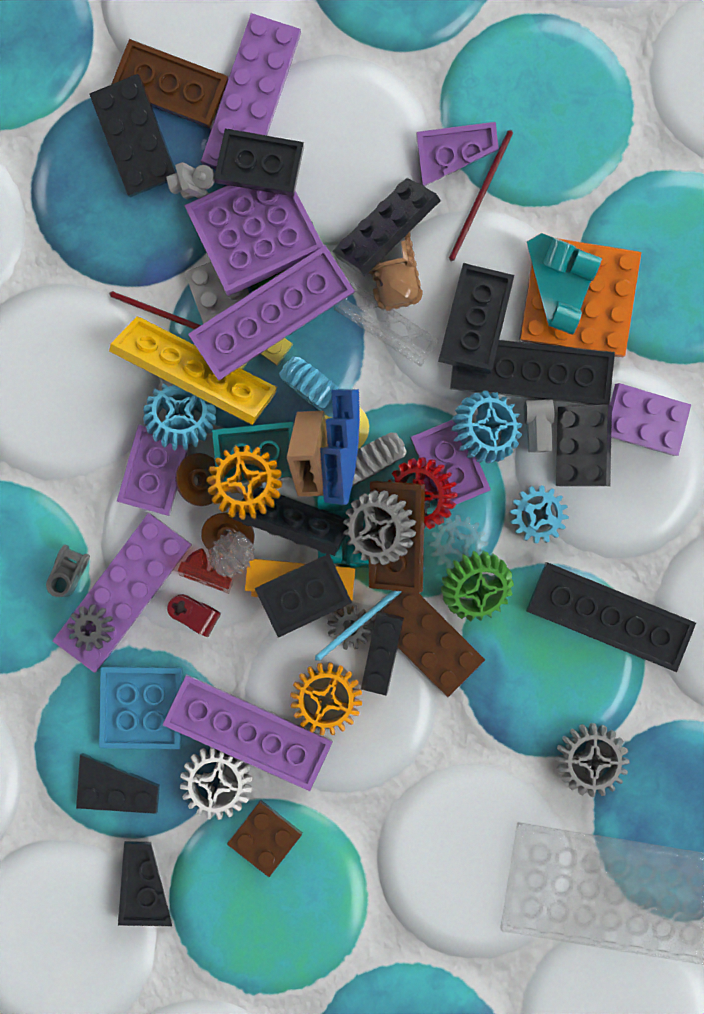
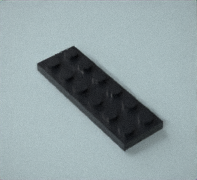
[450,340,615,405]
[526,562,696,672]

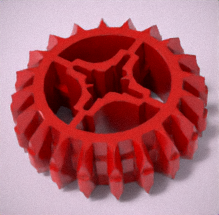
[388,457,458,529]

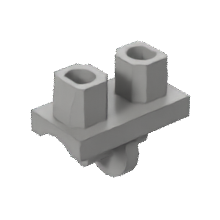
[167,162,215,199]

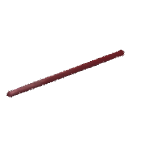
[449,130,513,262]
[109,291,201,330]

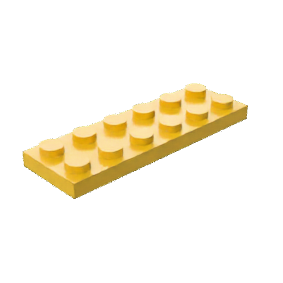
[109,316,277,425]

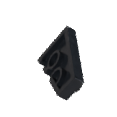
[76,753,160,814]
[118,841,172,926]

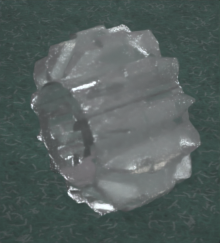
[208,531,255,578]

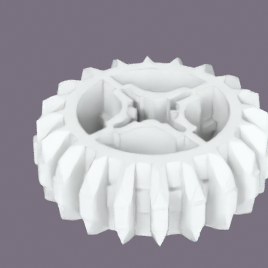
[180,747,253,820]

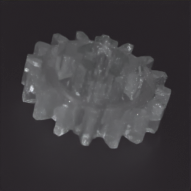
[429,515,488,568]

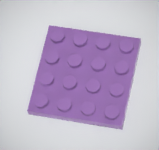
[184,185,324,296]

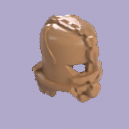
[368,232,423,311]

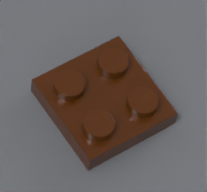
[227,800,303,877]

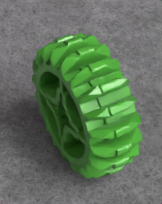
[441,550,514,621]

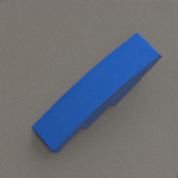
[320,389,360,505]

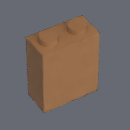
[287,411,328,496]

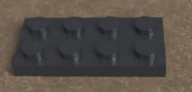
[89,74,177,197]
[333,178,441,276]
[438,263,515,374]
[233,487,349,556]

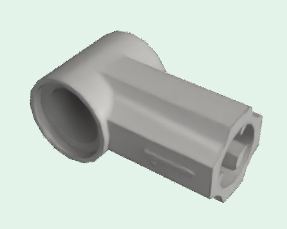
[524,400,554,453]

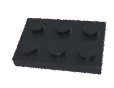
[214,128,304,197]
[556,405,612,487]
[255,554,352,638]

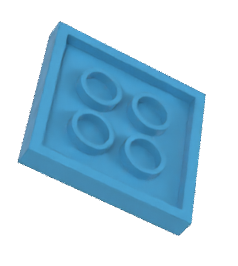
[99,666,183,749]

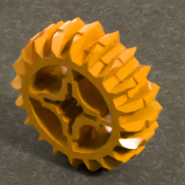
[207,445,282,519]
[290,662,362,736]

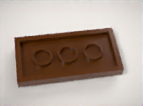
[112,39,229,129]
[369,481,425,593]
[372,592,485,697]

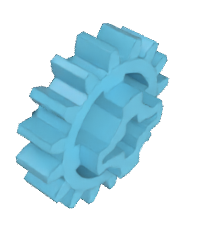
[509,485,569,543]

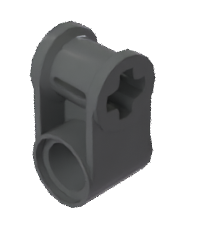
[46,544,90,597]

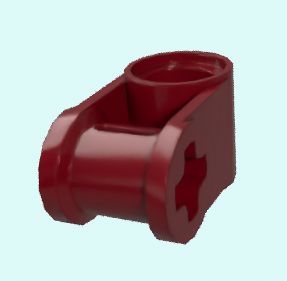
[167,594,221,637]

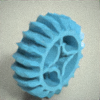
[279,356,339,417]
[143,383,216,451]
[451,391,523,464]

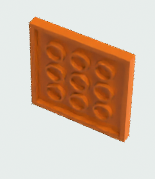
[519,238,641,358]

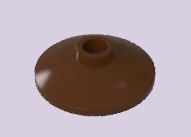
[175,453,216,506]
[201,512,255,558]

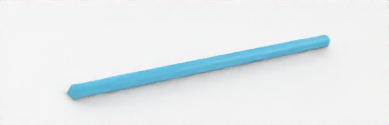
[315,567,425,661]

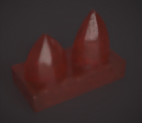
[178,548,234,594]

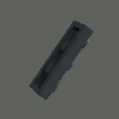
[361,611,404,696]

